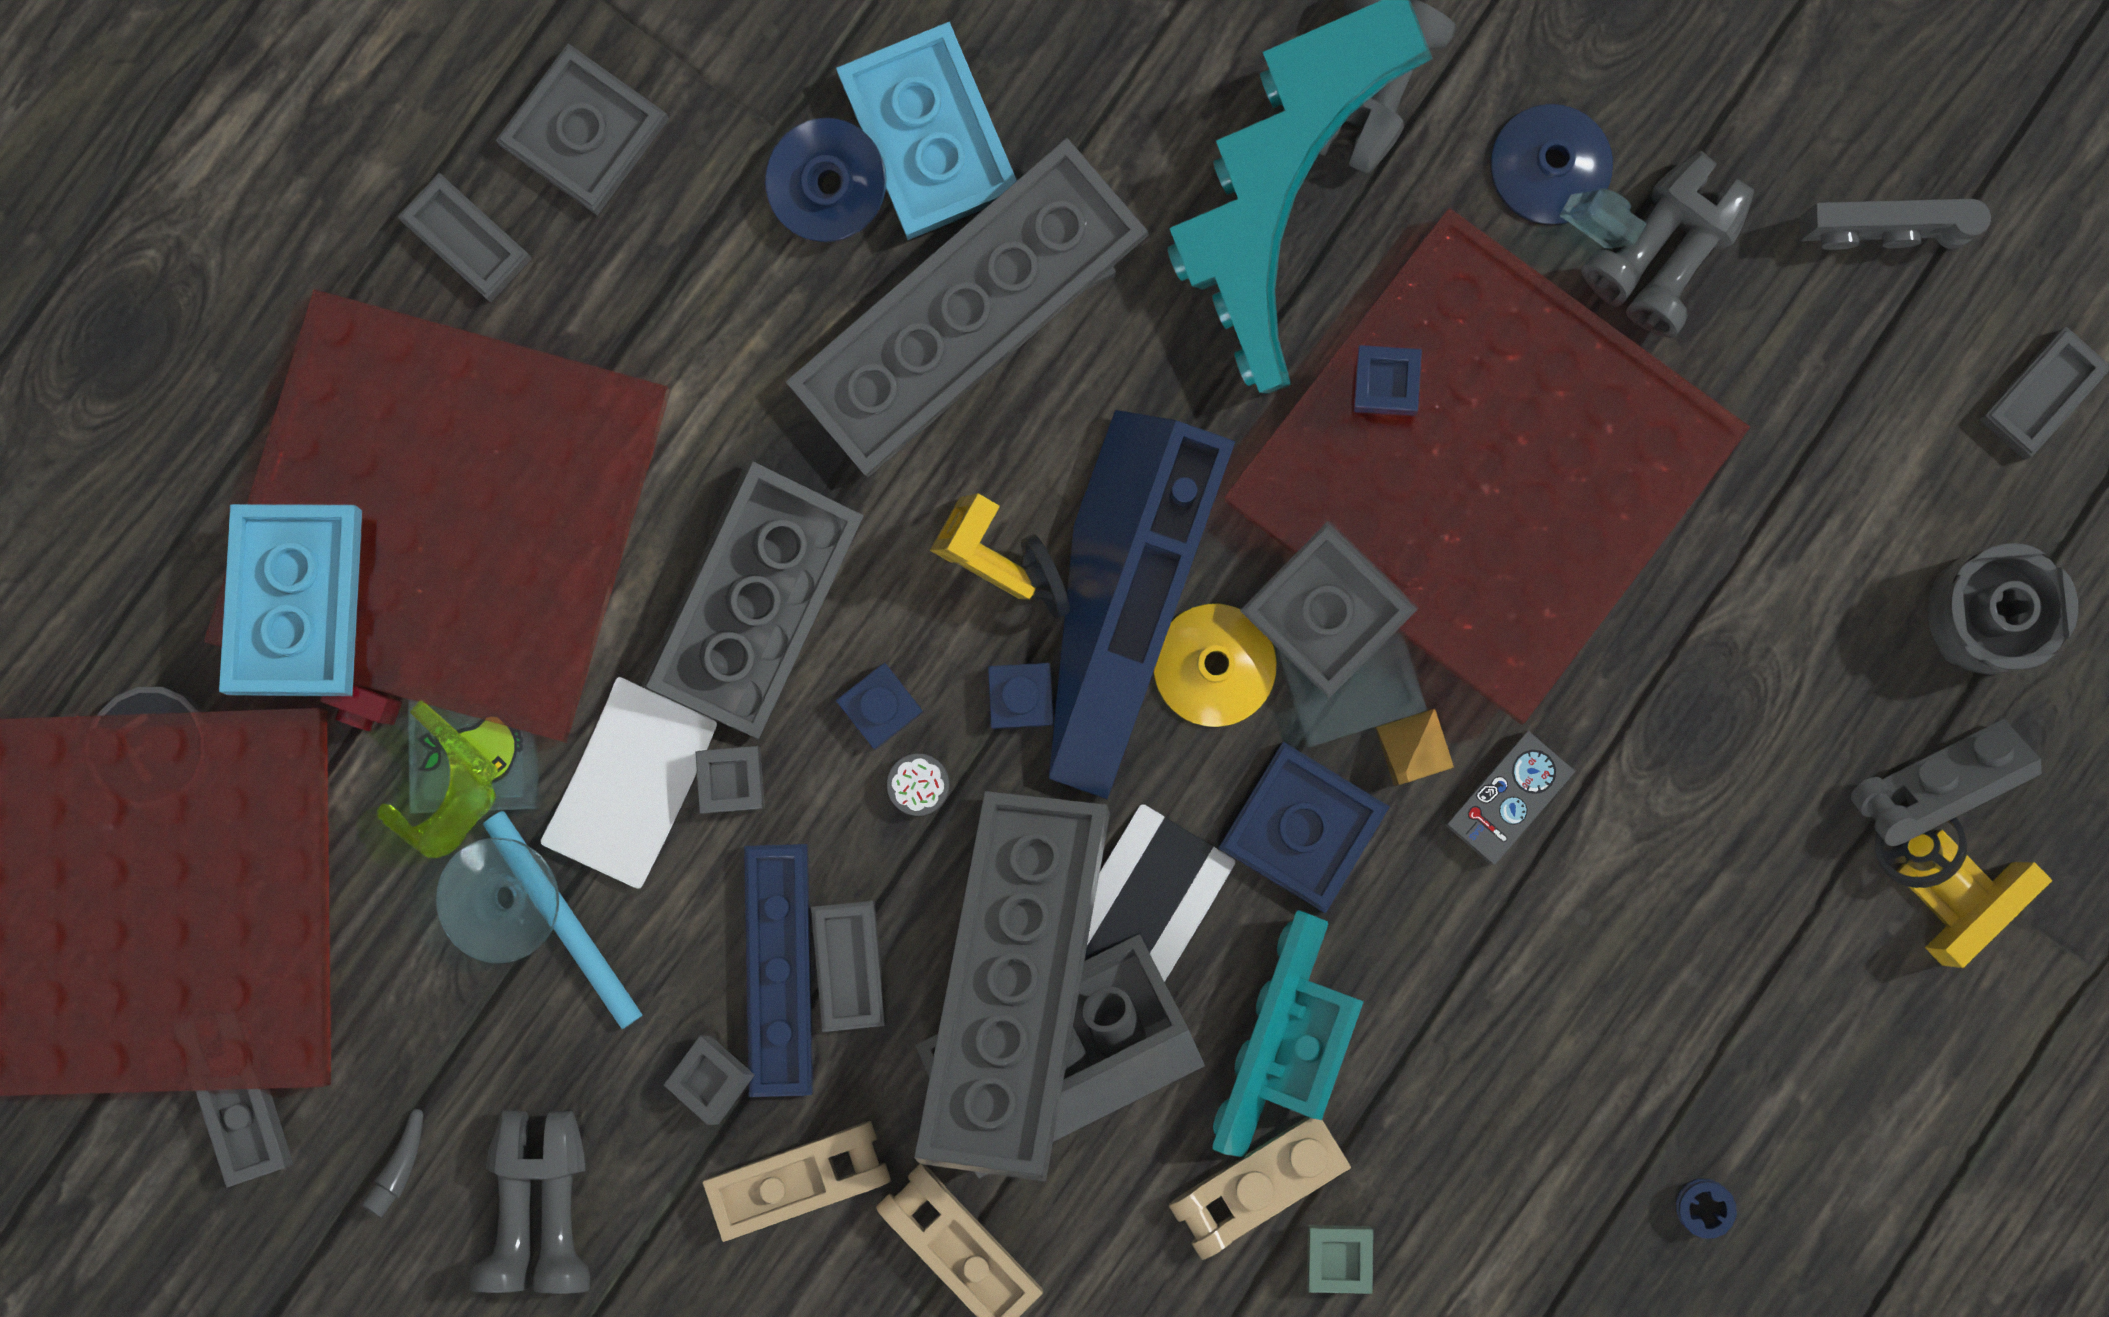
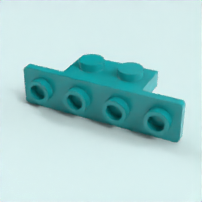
[1213,910,1364,1157]

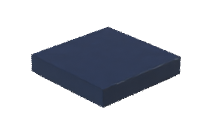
[1218,742,1390,913]

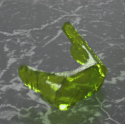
[376,700,498,858]

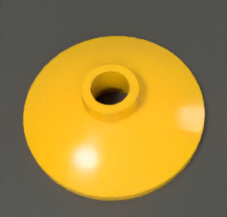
[1154,604,1277,727]

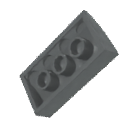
[640,461,864,739]

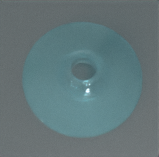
[436,837,559,963]

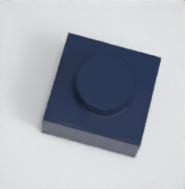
[1354,345,1422,416]
[836,663,924,750]
[988,663,1053,729]

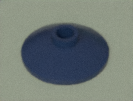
[1490,104,1613,225]
[765,118,887,242]

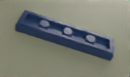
[744,844,813,1097]

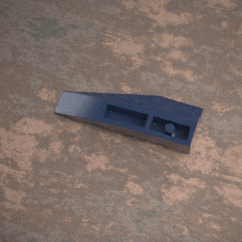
[1049,410,1235,799]

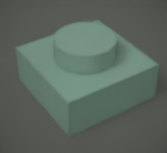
[1307,1225,1373,1294]

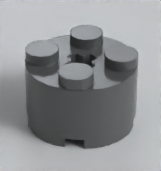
[1927,543,2079,675]

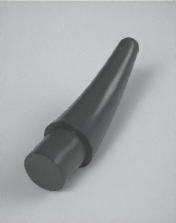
[360,1109,424,1218]

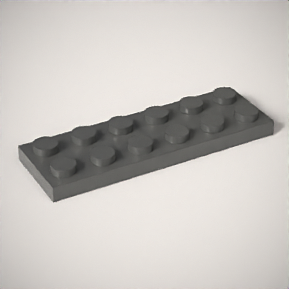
[786,138,1149,477]
[914,791,1110,1182]

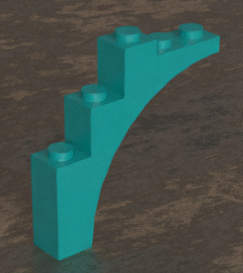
[1168,0,1433,394]

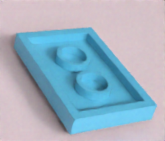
[836,22,1017,240]
[219,504,362,696]

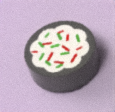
[887,754,950,816]

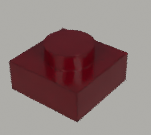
[320,684,402,732]

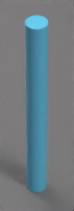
[483,811,643,1029]

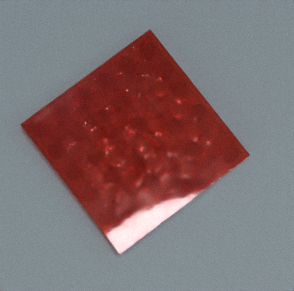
[1224,208,1751,725]
[204,289,671,743]
[0,708,331,1096]

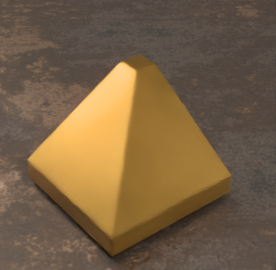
[1375,709,1454,786]

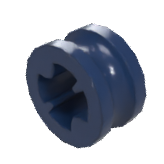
[1676,1178,1737,1238]

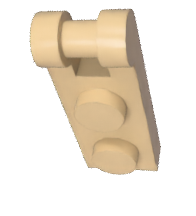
[1169,1116,1351,1260]
[703,1121,891,1242]
[876,1164,1043,1317]

